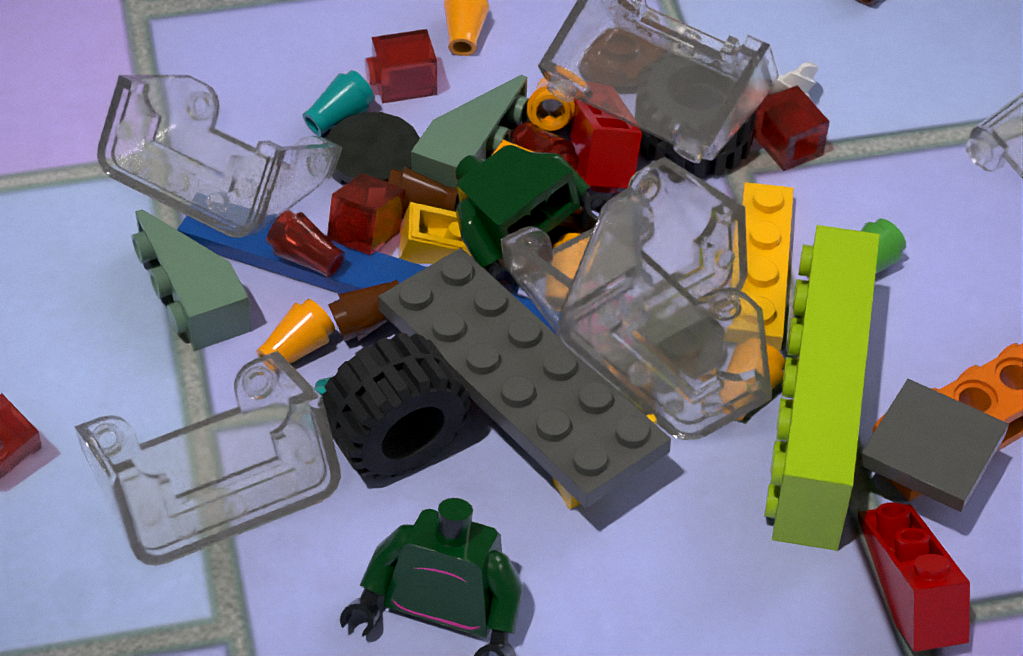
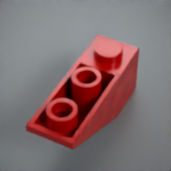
[858,502,970,652]

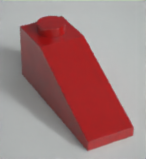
[565,84,642,193]

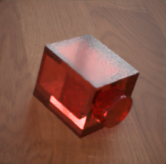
[365,29,437,104]
[754,85,830,172]
[327,173,406,255]

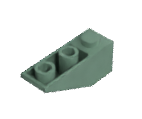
[411,75,529,203]
[131,209,252,351]

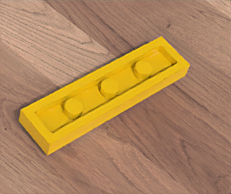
[729,182,794,351]

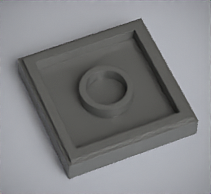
[859,379,1009,512]

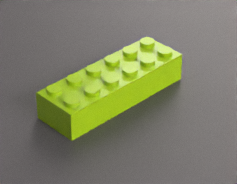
[764,225,880,551]

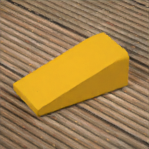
[398,202,471,264]

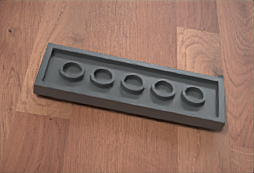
[378,248,671,508]

